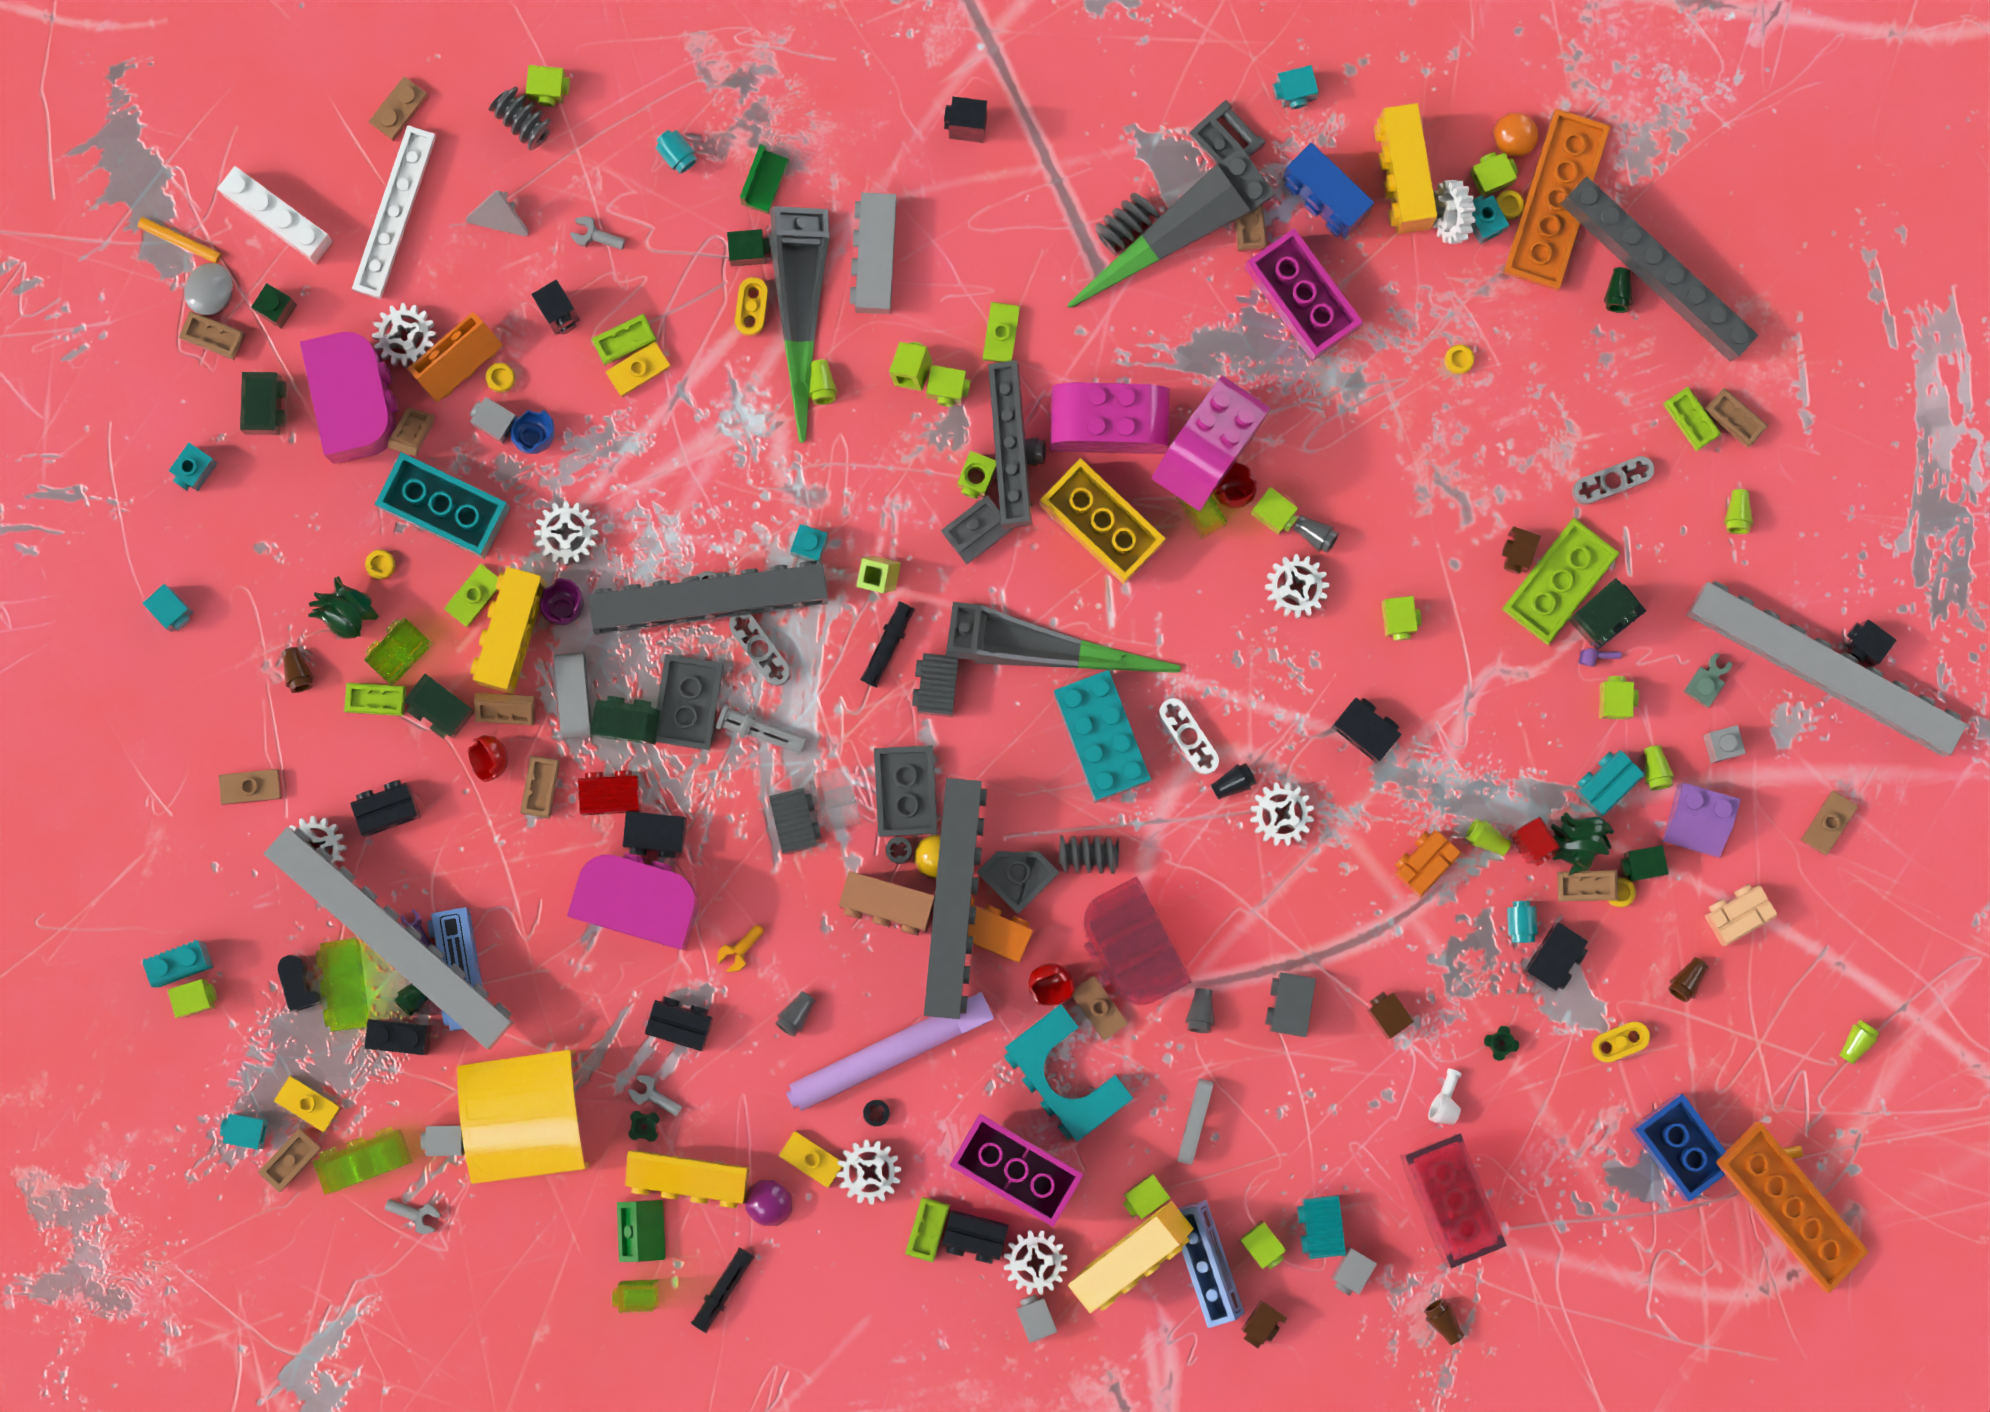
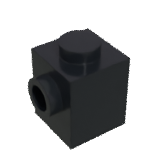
[1845,619,1897,666]

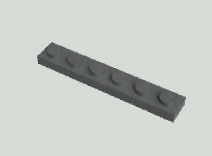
[988,360,1032,529]

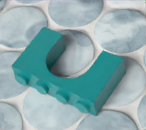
[1004,1004,1133,1142]

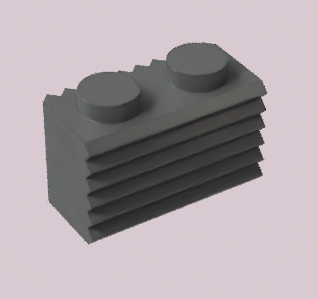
[912,653,959,717]
[769,788,822,855]

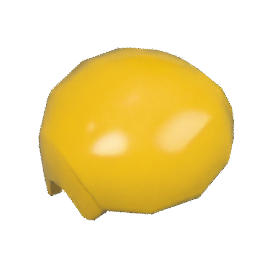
[914,835,941,879]

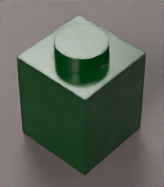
[727,229,770,267]
[251,283,297,329]
[1621,845,1669,882]

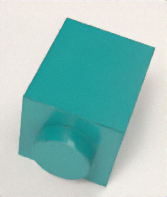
[790,524,829,564]
[142,584,193,632]
[220,1113,269,1150]

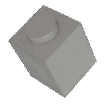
[470,397,517,444]
[1703,725,1746,764]
[420,1125,465,1156]
[1331,1247,1377,1296]
[1016,1294,1057,1343]

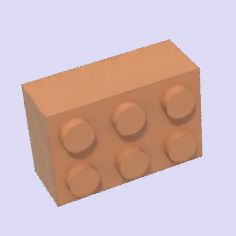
[839,871,935,936]

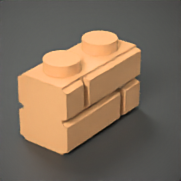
[1705,884,1777,946]

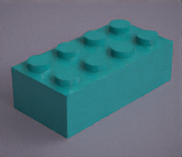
[375,452,511,560]
[1053,670,1151,803]

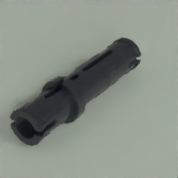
[860,601,916,688]
[691,1247,755,1333]

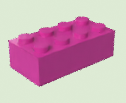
[1245,228,1363,362]

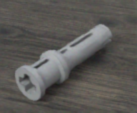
[716,704,806,755]

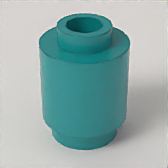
[655,130,698,174]
[1507,901,1538,943]

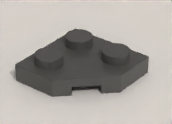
[976,851,1060,914]

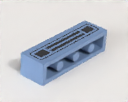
[428,907,482,1031]
[1178,1200,1245,1328]

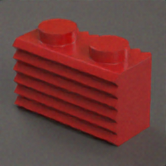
[578,770,641,816]
[1509,817,1559,866]

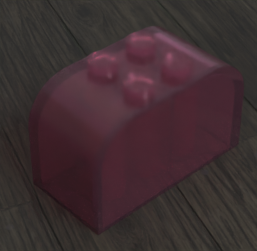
[1082,876,1192,1006]
[1400,1133,1507,1269]

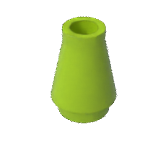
[809,359,838,405]
[1724,489,1753,534]
[1644,745,1674,791]
[1465,818,1511,856]
[1839,1019,1880,1065]

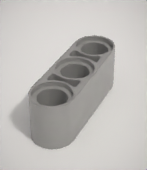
[554,652,592,740]

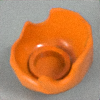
[1493,112,1538,157]

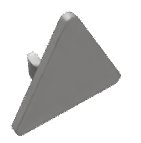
[466,190,529,236]

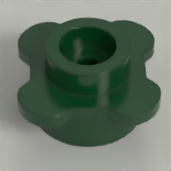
[1484,1026,1519,1061]
[628,1111,660,1142]

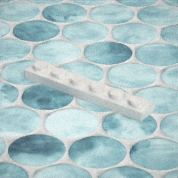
[352,125,436,300]

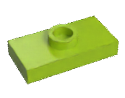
[982,302,1020,363]
[591,313,657,366]
[1663,387,1721,451]
[444,563,498,628]
[344,683,407,716]
[905,1197,950,1263]

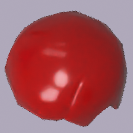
[1213,462,1257,509]
[468,735,508,782]
[1028,963,1075,1006]

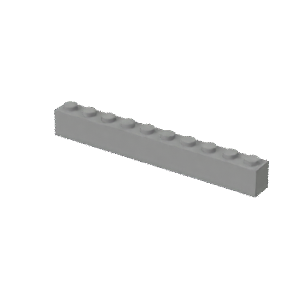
[1686,581,1967,757]
[263,827,514,1050]

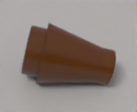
[281,647,314,693]
[1668,957,1709,1002]
[1424,1299,1464,1345]

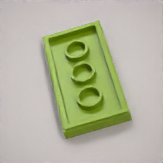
[1501,517,1620,645]

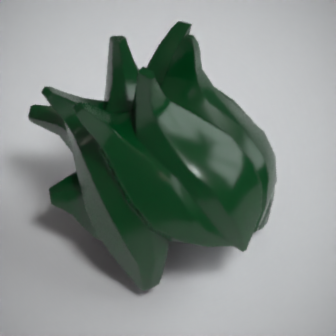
[308,576,379,639]
[1551,812,1614,876]

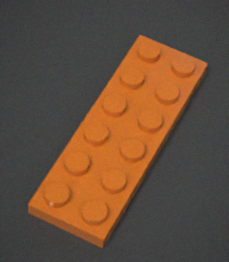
[1502,108,1611,291]
[1716,1121,1869,1293]

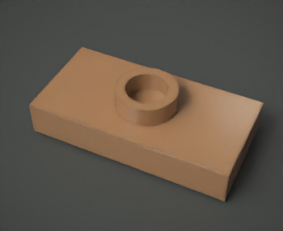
[1235,205,1267,252]
[179,311,245,360]
[1704,388,1768,449]
[388,407,435,456]
[474,693,535,725]
[520,755,560,819]
[219,769,281,805]
[1800,790,1858,856]
[1557,870,1618,902]
[1072,976,1128,1041]

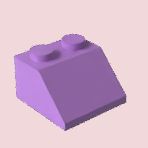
[1662,783,1741,858]

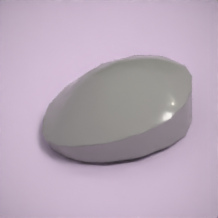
[184,263,233,315]

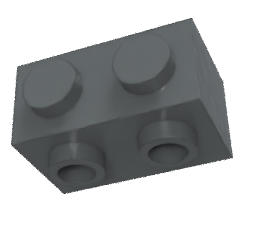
[1265,972,1316,1037]

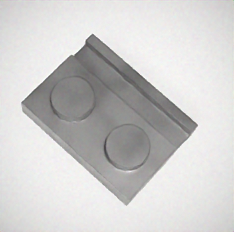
[941,495,1013,565]

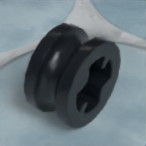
[863,1100,890,1127]

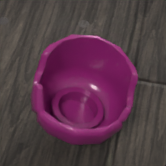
[539,578,584,625]
[744,1180,792,1226]

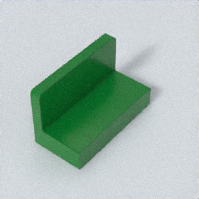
[740,144,789,215]
[617,1200,665,1262]

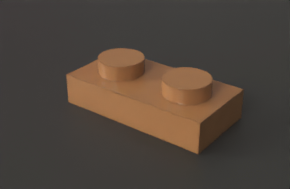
[368,76,428,141]
[258,1128,322,1193]

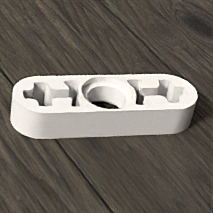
[1159,698,1219,775]

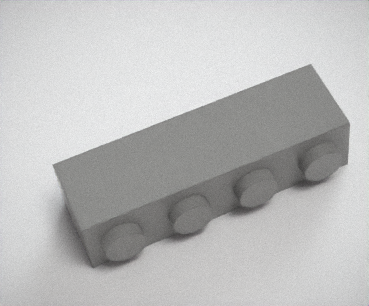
[850,192,897,315]

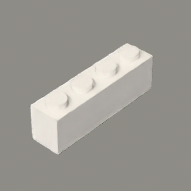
[217,166,333,264]

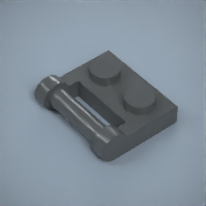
[1189,100,1266,164]

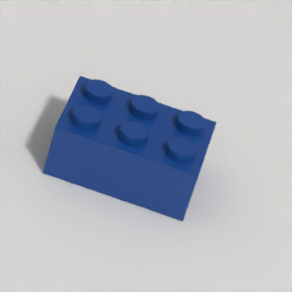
[1282,142,1375,239]
[1630,1093,1726,1202]

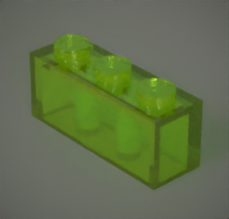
[316,938,369,1032]
[312,1126,413,1195]

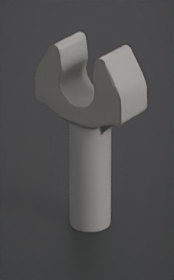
[570,216,626,250]
[628,1075,682,1116]
[385,1199,442,1234]

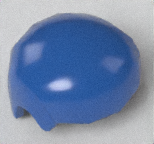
[510,410,555,454]

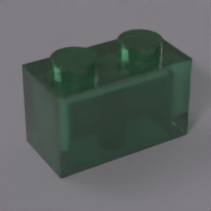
[240,372,287,435]
[1568,578,1640,646]
[404,674,475,739]
[590,696,661,745]

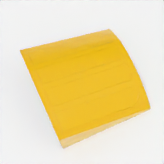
[457,1050,590,1184]

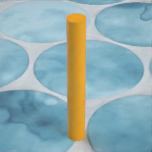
[138,217,221,264]

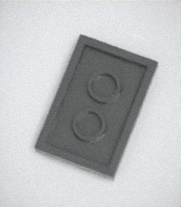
[651,654,724,751]
[874,745,937,837]

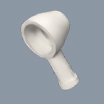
[1428,1068,1462,1125]

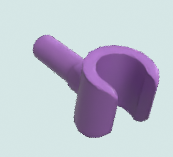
[1579,648,1622,667]
[401,909,431,947]

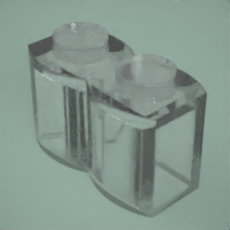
[809,766,861,833]

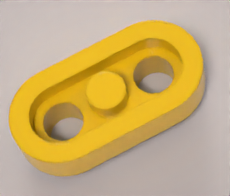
[735,277,768,337]
[1591,1022,1650,1063]

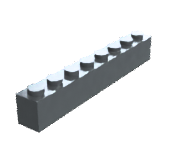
[1560,176,1758,361]
[588,561,828,635]
[924,778,987,1020]

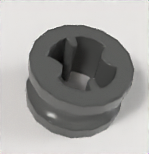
[886,837,912,864]

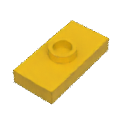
[605,341,671,398]
[274,1076,341,1132]
[778,1131,842,1188]

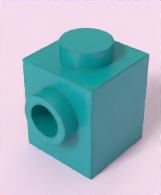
[1272,65,1319,109]
[1471,195,1509,244]
[168,442,218,491]

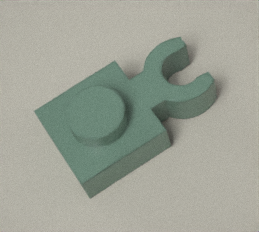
[1683,653,1732,708]

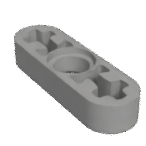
[1572,456,1654,505]
[729,614,790,686]
[1177,1078,1214,1165]

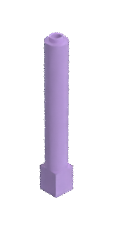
[786,992,994,1111]

